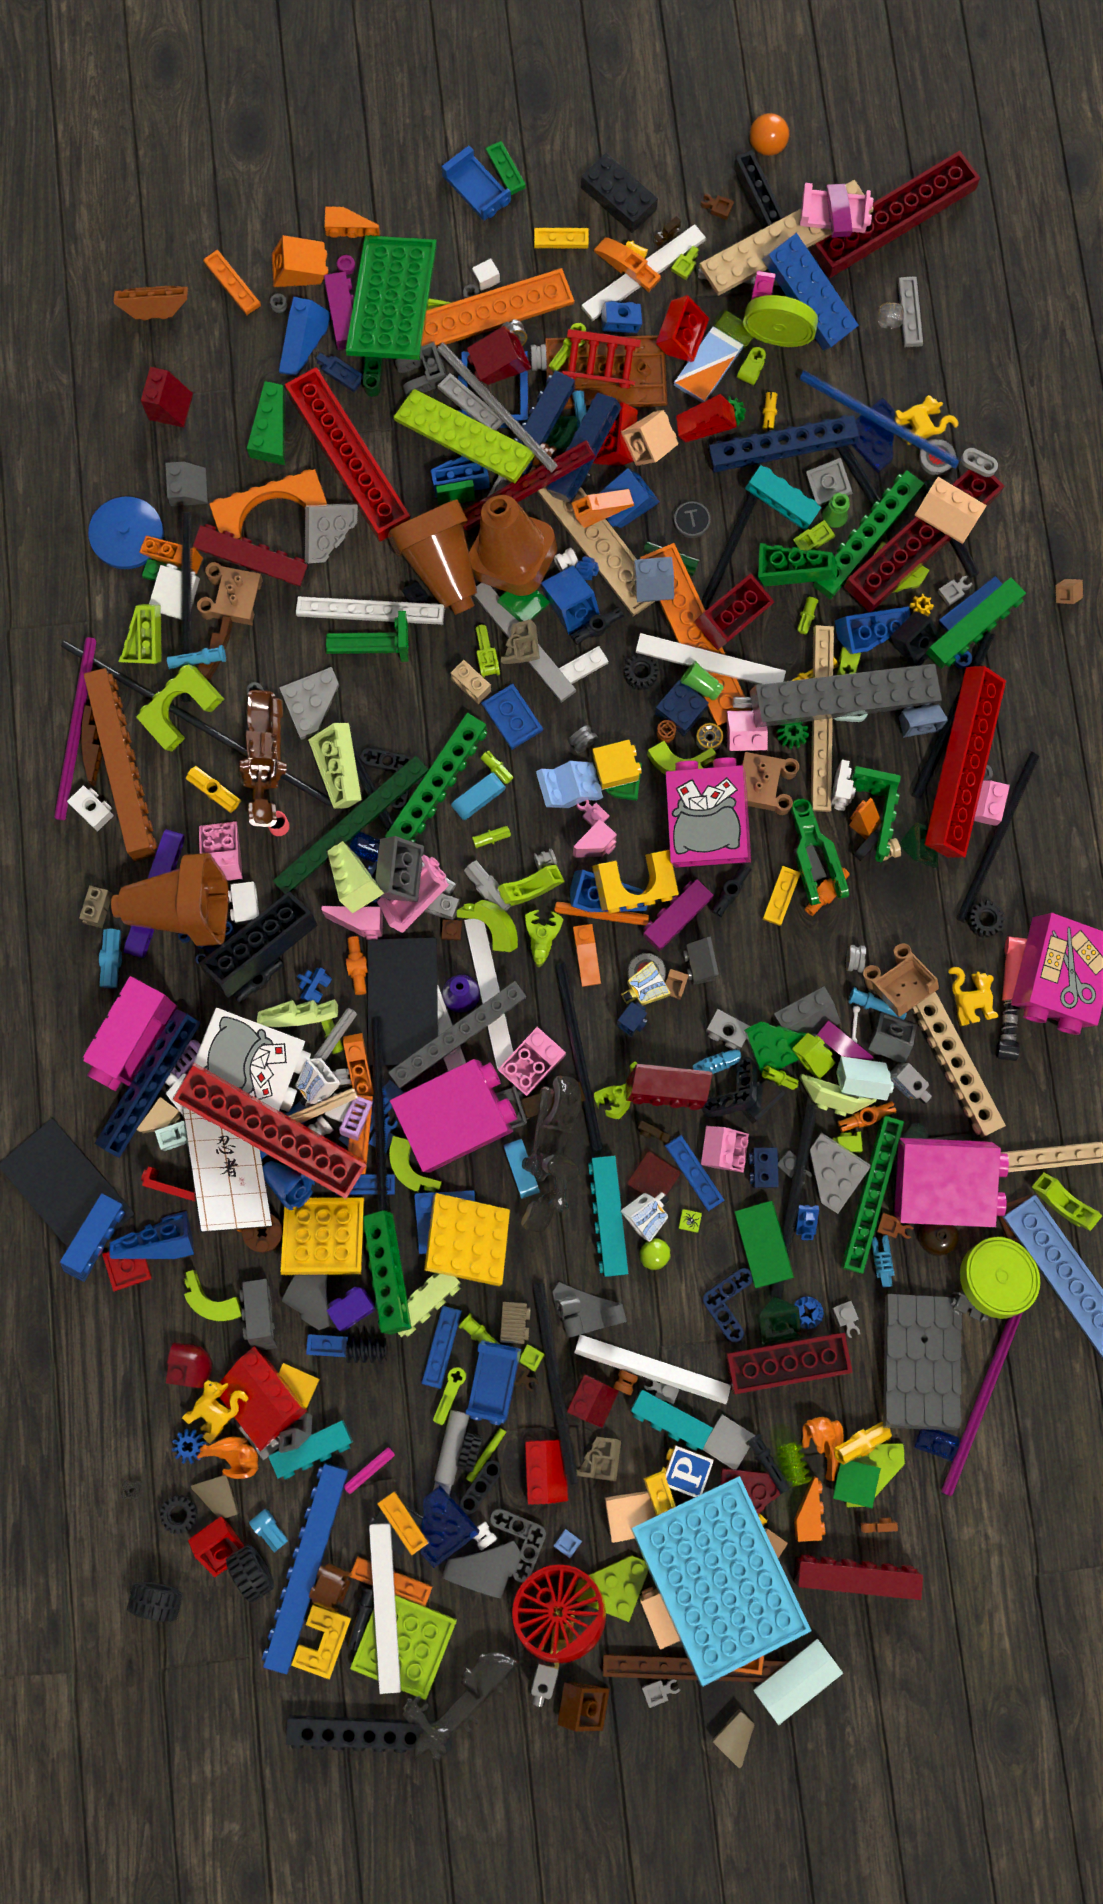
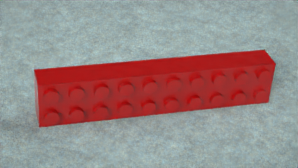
[285,367,411,542]
[925,666,1006,857]
[172,1063,367,1199]

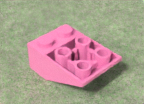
[199,821,242,881]
[498,1027,566,1096]

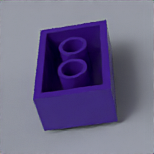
[326,1287,377,1331]

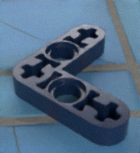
[703,1268,753,1342]

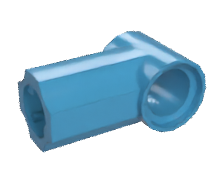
[249,1509,288,1552]

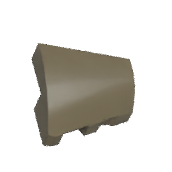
[501,619,540,664]
[576,1437,621,1481]
[191,1475,240,1518]
[712,1708,755,1769]

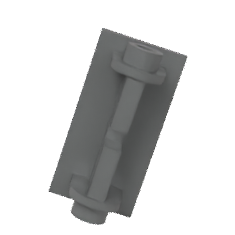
[950,1290,989,1322]

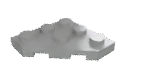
[305,503,358,563]
[280,667,339,740]
[810,1132,871,1214]

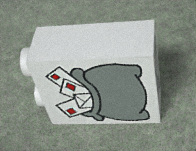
[194,1008,311,1112]

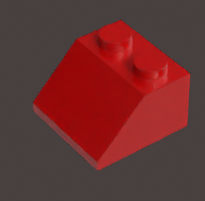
[188,1516,244,1577]

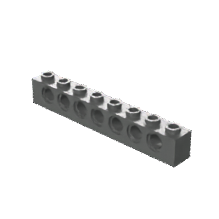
[388,981,527,1089]

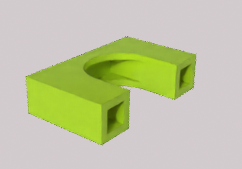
[137,664,224,751]

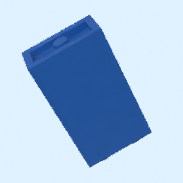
[442,146,511,221]
[465,1340,521,1425]

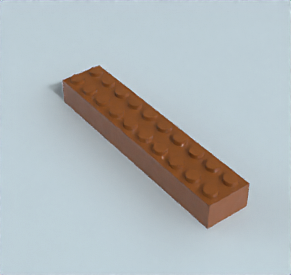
[84,668,158,861]

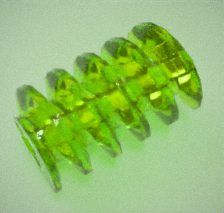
[777,1441,812,1487]

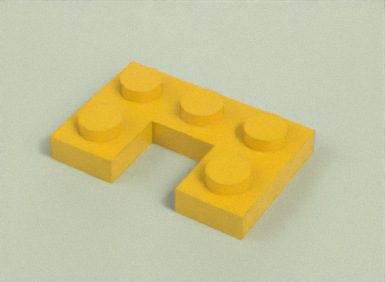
[291,1604,351,1679]

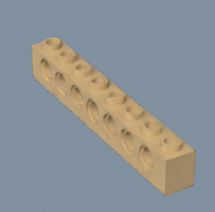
[911,992,1006,1138]

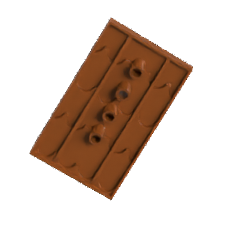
[545,335,667,409]

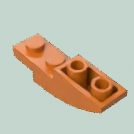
[594,237,661,292]

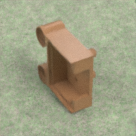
[197,562,263,625]
[742,752,799,815]
[863,943,939,1017]

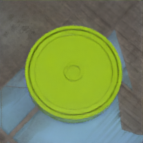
[743,295,818,347]
[960,1237,1040,1319]

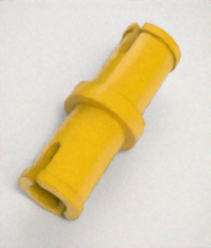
[762,392,777,431]

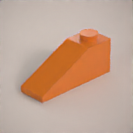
[573,924,601,987]

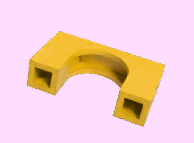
[592,850,679,913]

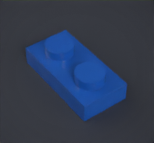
[306,1334,348,1357]

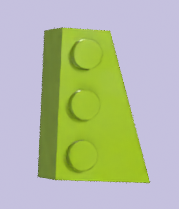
[119,604,161,664]

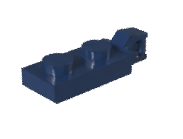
[316,353,364,392]

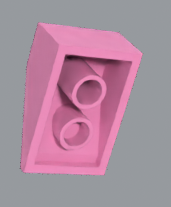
[322,906,383,940]

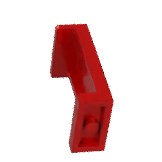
[141,1167,196,1202]

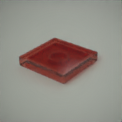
[627,1151,681,1198]

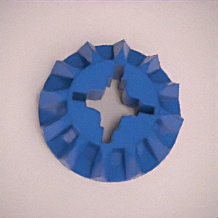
[792,1297,824,1329]

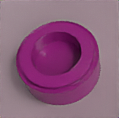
[337,255,355,275]

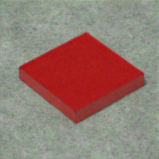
[102,1251,153,1292]

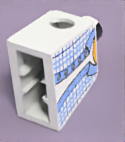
[297,1058,340,1107]
[621,1192,669,1242]

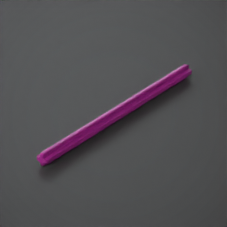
[54,637,96,820]
[941,1312,1023,1496]

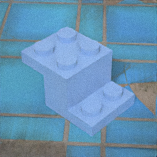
[536,761,603,808]

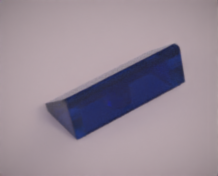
[350,832,380,863]
[914,1429,960,1461]

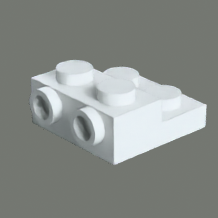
[831,760,856,811]

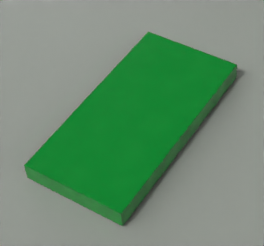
[735,1201,794,1288]

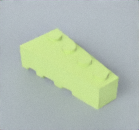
[308,723,362,809]
[327,841,384,914]
[390,1273,461,1337]

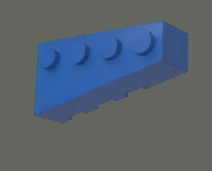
[60,1194,125,1283]

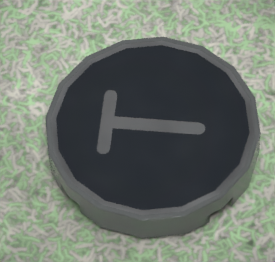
[674,502,710,538]

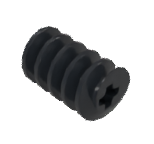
[346,1338,387,1363]

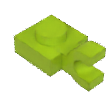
[671,246,699,280]

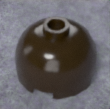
[918,1224,959,1256]

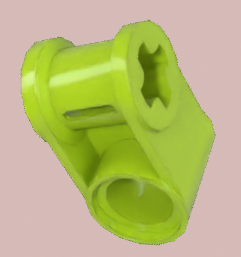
[737,347,766,385]
[837,647,861,675]

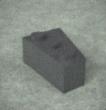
[240,1279,277,1351]

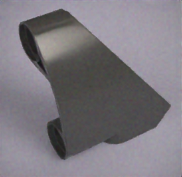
[282,1275,330,1330]
[552,1282,627,1338]
[442,1541,520,1598]

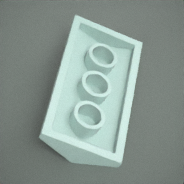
[753,1639,843,1725]

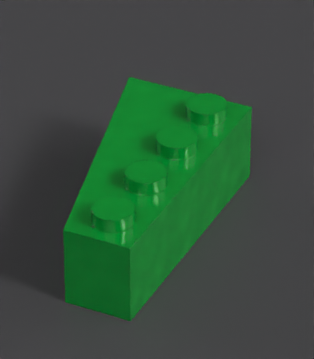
[247,381,285,465]
[758,543,837,587]

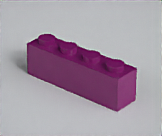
[324,272,354,350]
[643,879,713,952]

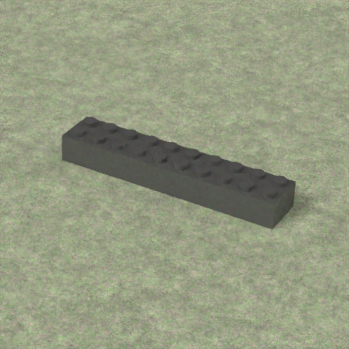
[750,664,942,728]

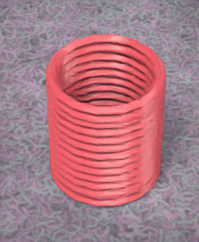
[268,811,289,836]

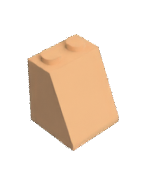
[621,410,678,466]
[605,1491,656,1543]
[639,1587,680,1649]

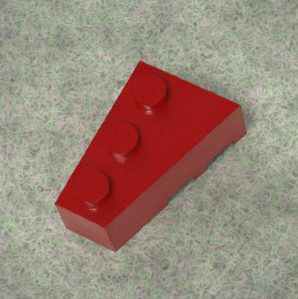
[676,394,737,442]

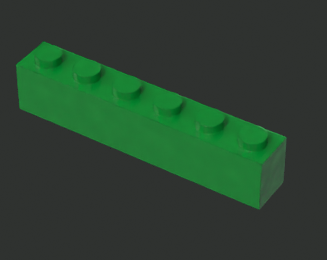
[926,577,1026,669]

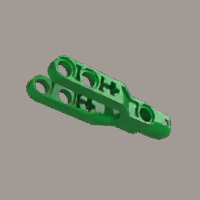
[791,799,849,906]

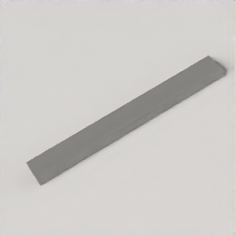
[474,583,576,703]

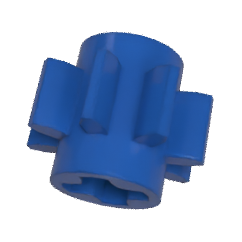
[576,557,599,580]

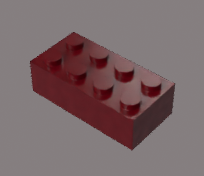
[694,573,774,651]

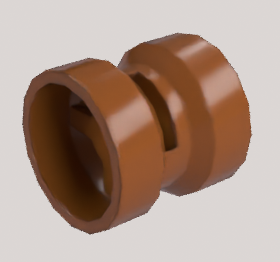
[656,720,676,743]
[613,1369,638,1395]

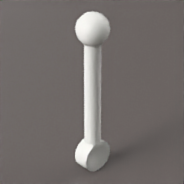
[851,1005,860,1043]

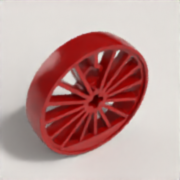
[512,1565,606,1663]

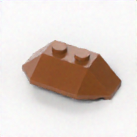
[113,286,188,320]

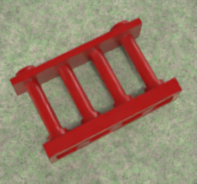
[562,329,641,389]

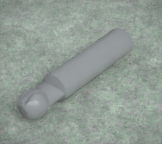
[429,1410,470,1513]

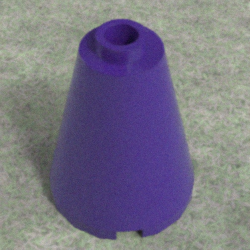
[442,975,480,1013]

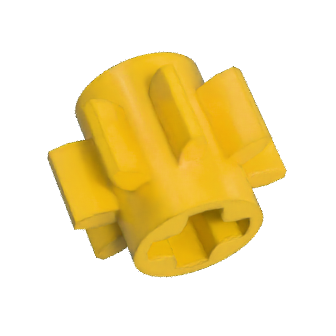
[909,594,934,616]

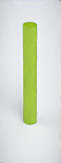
[466,1428,506,1483]

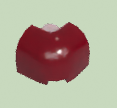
[166,1343,212,1388]

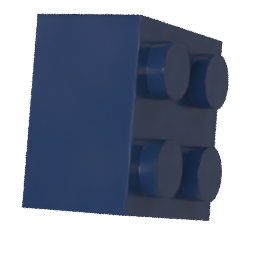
[655,680,709,737]

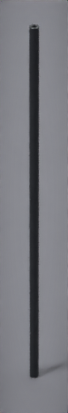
[61,641,332,807]

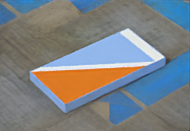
[674,326,743,403]

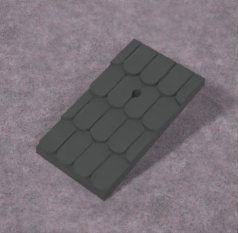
[883,1294,962,1430]

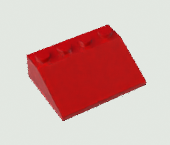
[219,1346,307,1451]

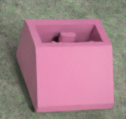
[701,1126,749,1172]

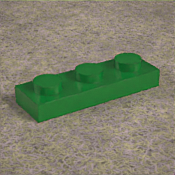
[486,141,526,195]

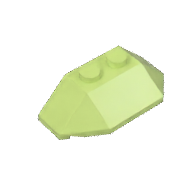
[800,1074,877,1117]

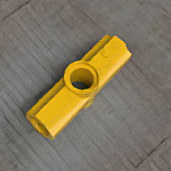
[186,766,241,813]
[833,1422,892,1465]

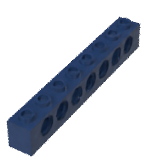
[709,415,859,473]
[94,1009,201,1158]

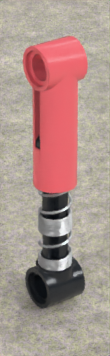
[996,936,1027,1061]

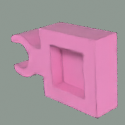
[576,800,609,827]

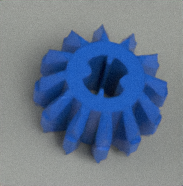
[172,1429,207,1464]

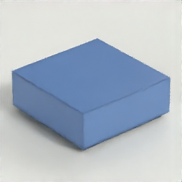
[554,1529,582,1558]

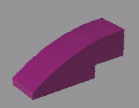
[826,184,852,237]
[817,1020,873,1061]

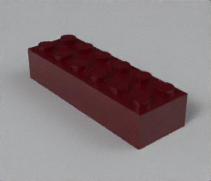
[725,1333,853,1394]
[793,1554,923,1600]

